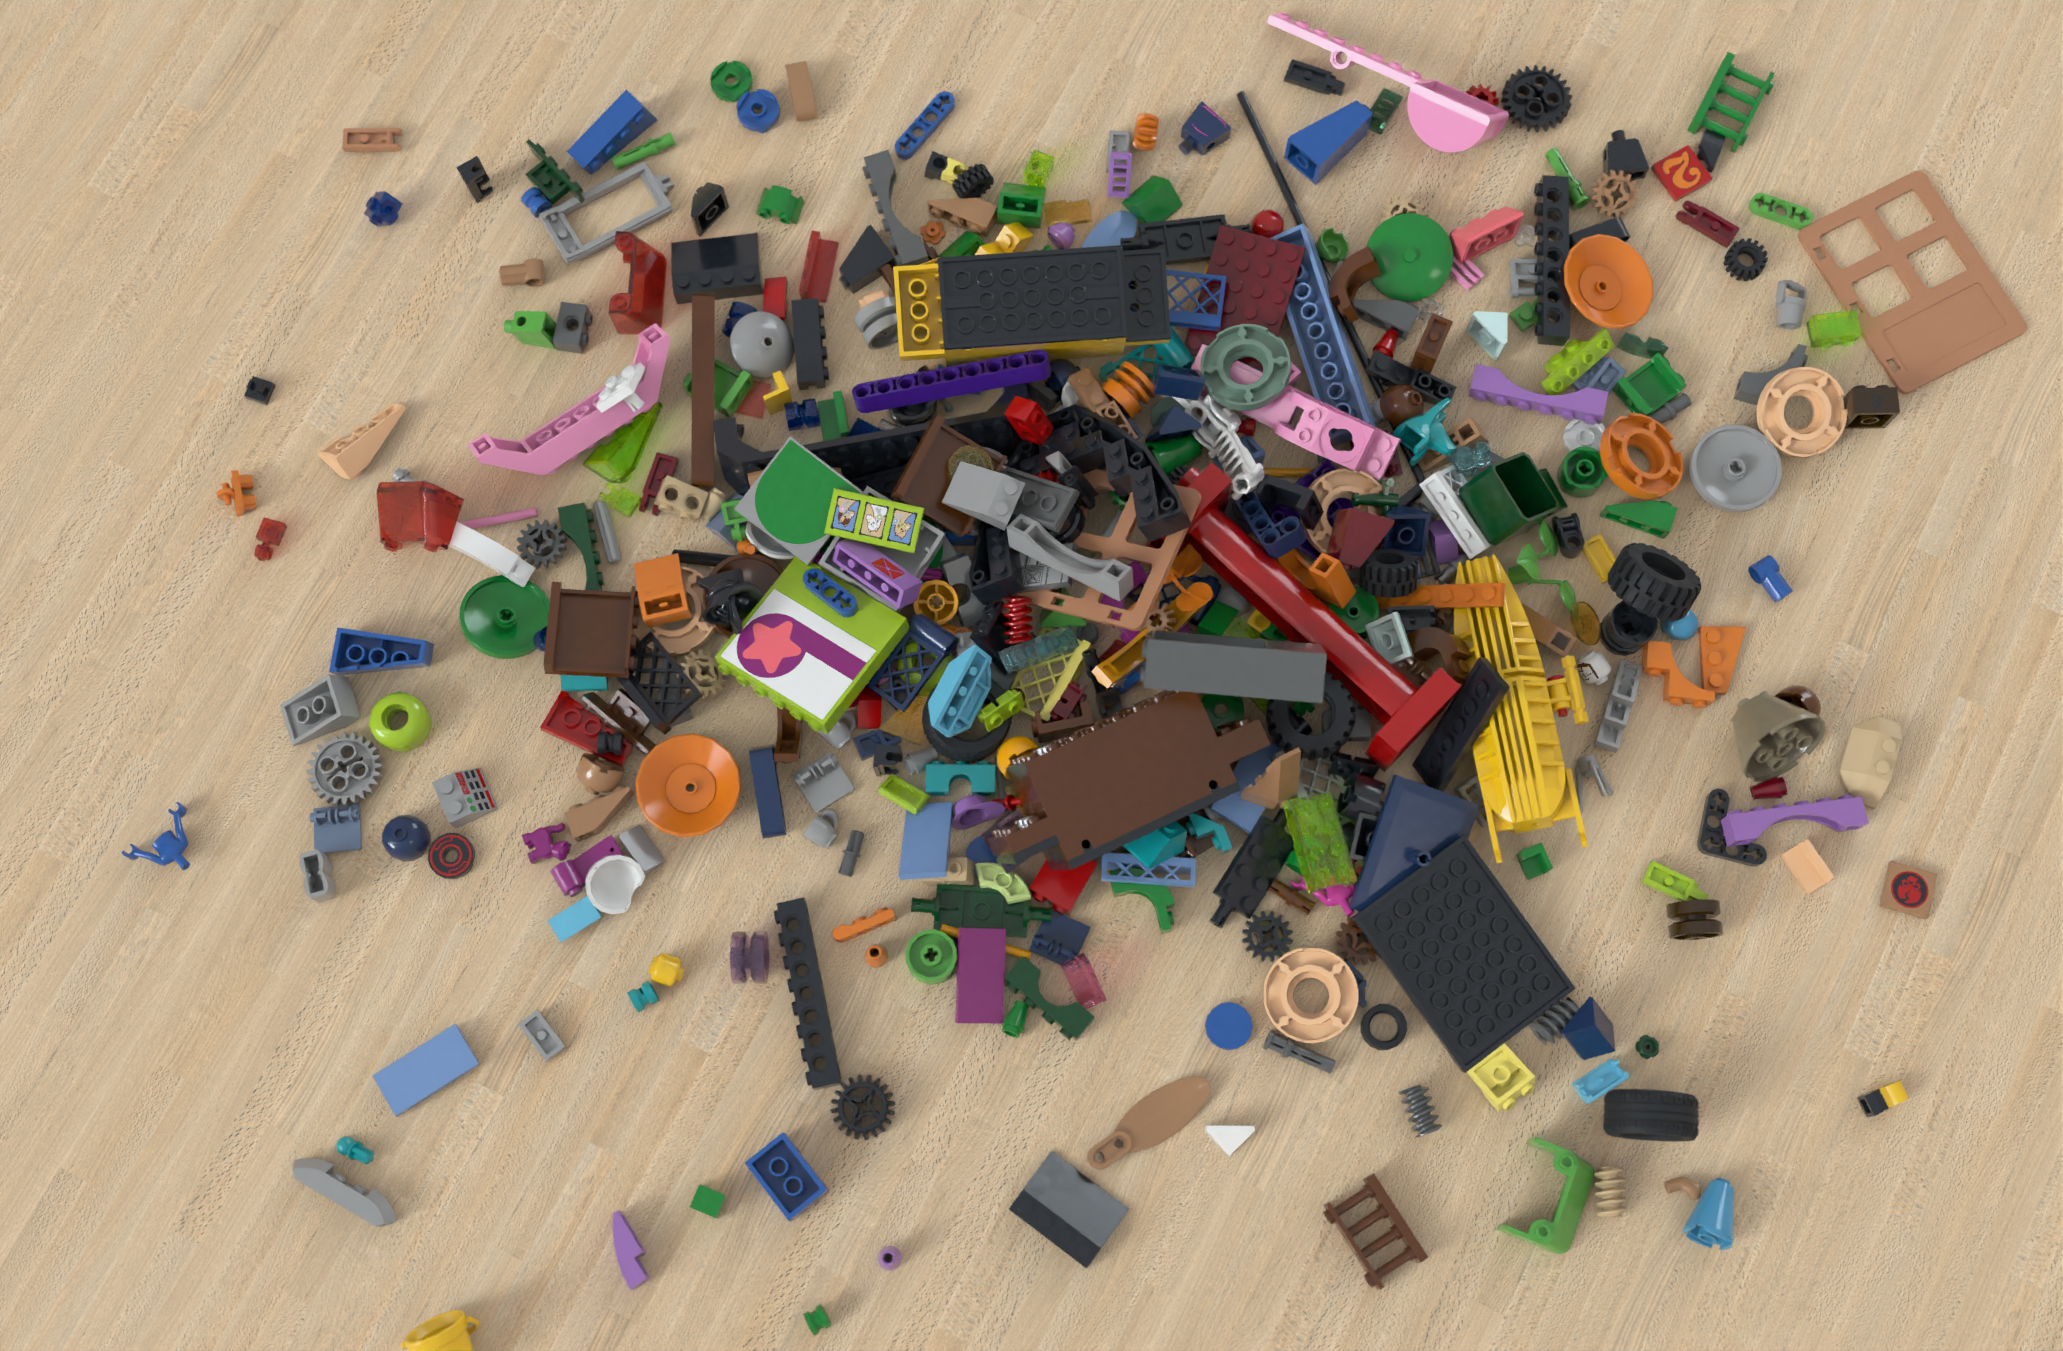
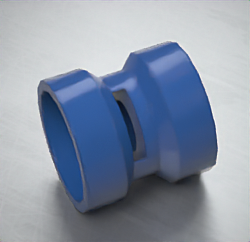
[521,187,552,218]

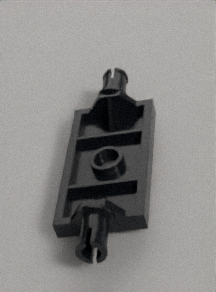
[1120,214,1251,265]
[1209,807,1297,929]

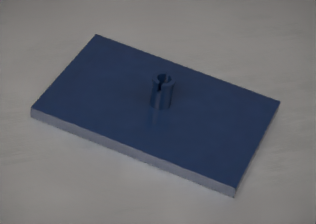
[1348,775,1480,911]

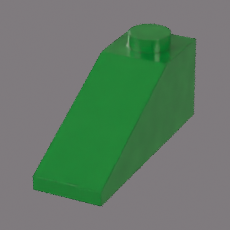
[1600,501,1678,539]

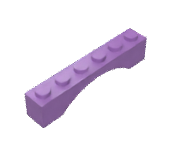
[1468,364,1609,425]
[1721,794,1869,847]

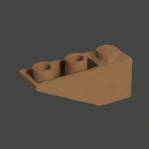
[928,198,998,237]
[1521,603,1578,657]
[564,786,634,842]

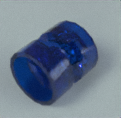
[722,301,758,338]
[784,398,820,431]

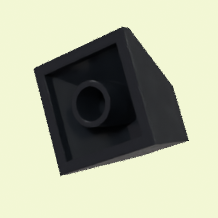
[691,182,729,237]
[1348,812,1379,861]

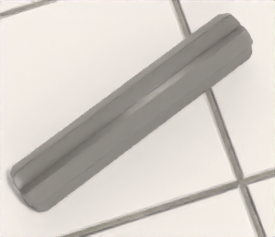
[593,500,621,564]

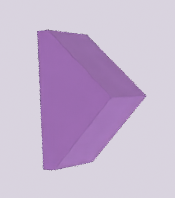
[1428,519,1458,565]

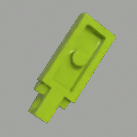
[1641,861,1709,901]

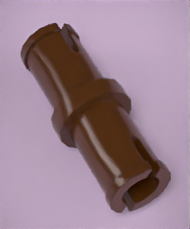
[1268,878,1316,915]

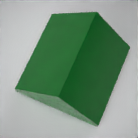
[1122,175,1183,223]

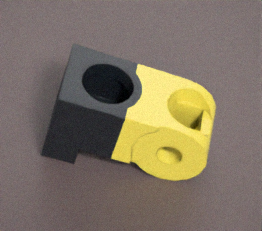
[924,151,968,185]

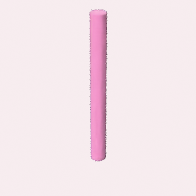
[459,508,538,529]

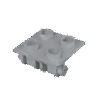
[792,751,855,813]

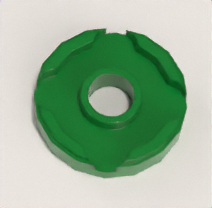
[710,61,753,102]
[1201,693,1244,730]

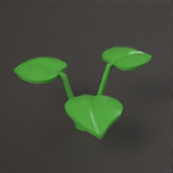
[1508,520,1577,620]

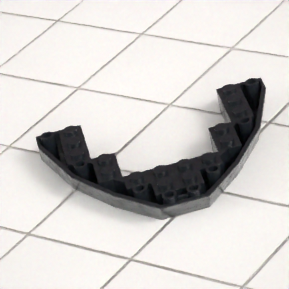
[969,404,1192,605]

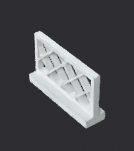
[1419,464,1493,559]

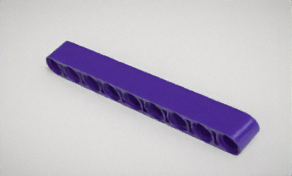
[852,350,1052,413]

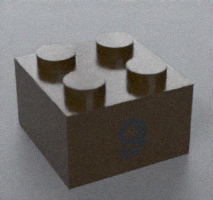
[1843,385,1900,429]

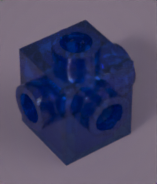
[364,191,403,227]

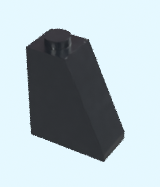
[839,225,896,294]

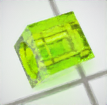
[1024,149,1054,187]

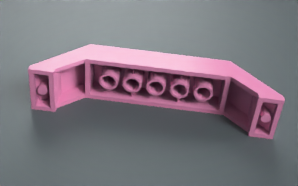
[468,323,670,476]

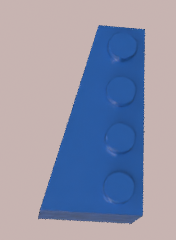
[567,89,658,175]
[329,628,434,676]

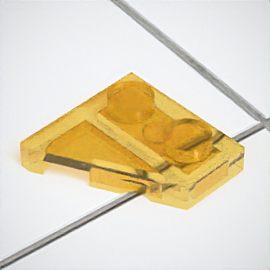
[879,695,927,746]

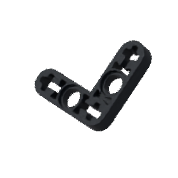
[1697,789,1767,867]

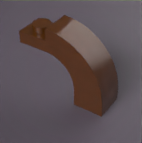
[1329,246,1382,323]
[1407,627,1472,684]
[774,707,803,764]

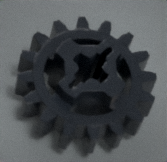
[1242,911,1293,962]

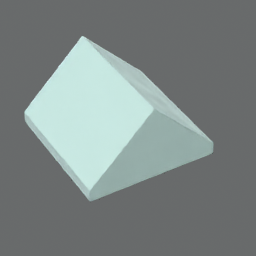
[1466,311,1508,361]
[1365,612,1414,665]

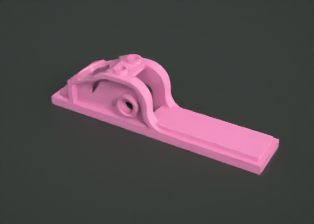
[1191,344,1401,480]

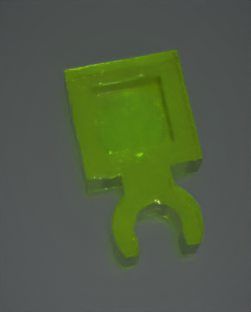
[599,483,641,518]

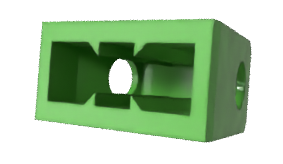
[504,311,556,349]

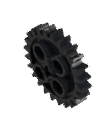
[1501,65,1572,133]

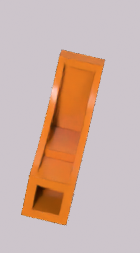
[1642,641,1715,709]

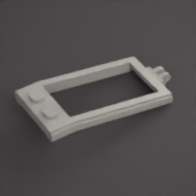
[539,161,675,265]

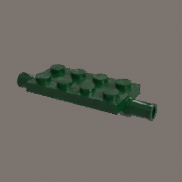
[911,884,1052,938]

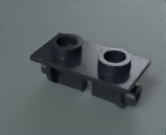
[1057,465,1098,509]
[1328,751,1380,778]

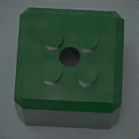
[1459,452,1559,546]

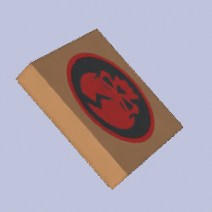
[1879,861,1937,920]

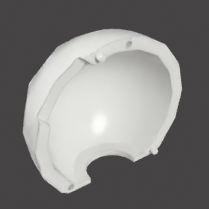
[585,854,645,914]

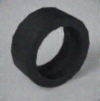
[1360,1004,1407,1050]

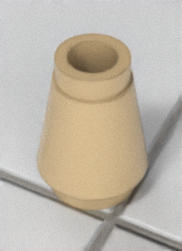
[700,487,729,521]

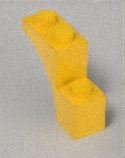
[975,221,1034,255]

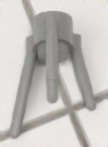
[1575,755,1613,814]

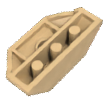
[1839,716,1902,809]

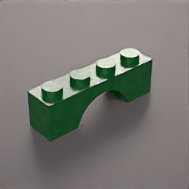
[1004,956,1095,1041]

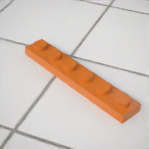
[1374,582,1505,611]

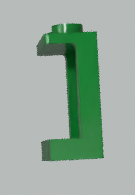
[1612,353,1686,416]

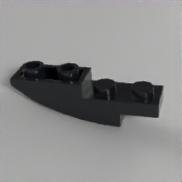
[1365,351,1457,407]

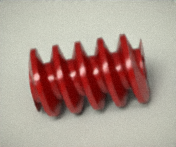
[1003,596,1033,644]

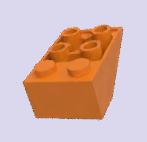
[634,553,692,628]

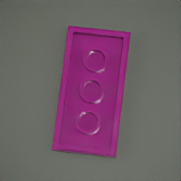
[955,927,1006,1024]

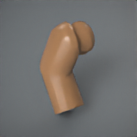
[1664,1177,1702,1200]

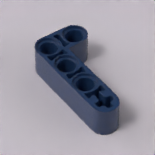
[1234,491,1307,558]
[749,744,787,839]

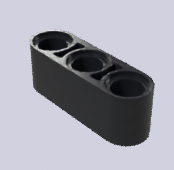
[1569,217,1630,251]

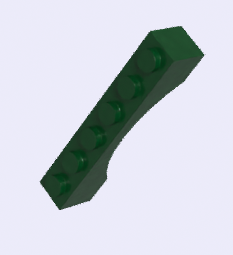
[558,502,605,591]

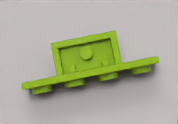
[1541,328,1615,395]

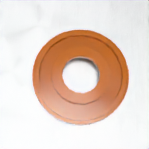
[1600,413,1683,500]

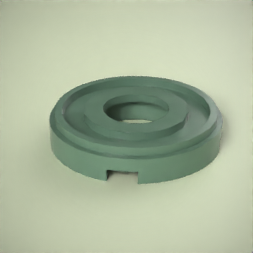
[1201,324,1291,411]

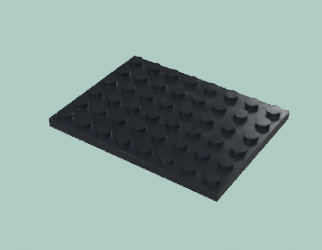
[1351,835,1576,1073]

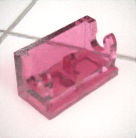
[1060,953,1107,1009]

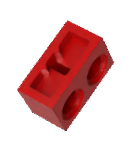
[1004,396,1054,446]

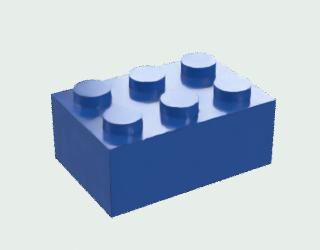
[745,1132,830,1221]

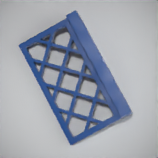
[1132,270,1226,331]

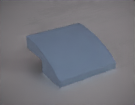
[1570,356,1626,394]

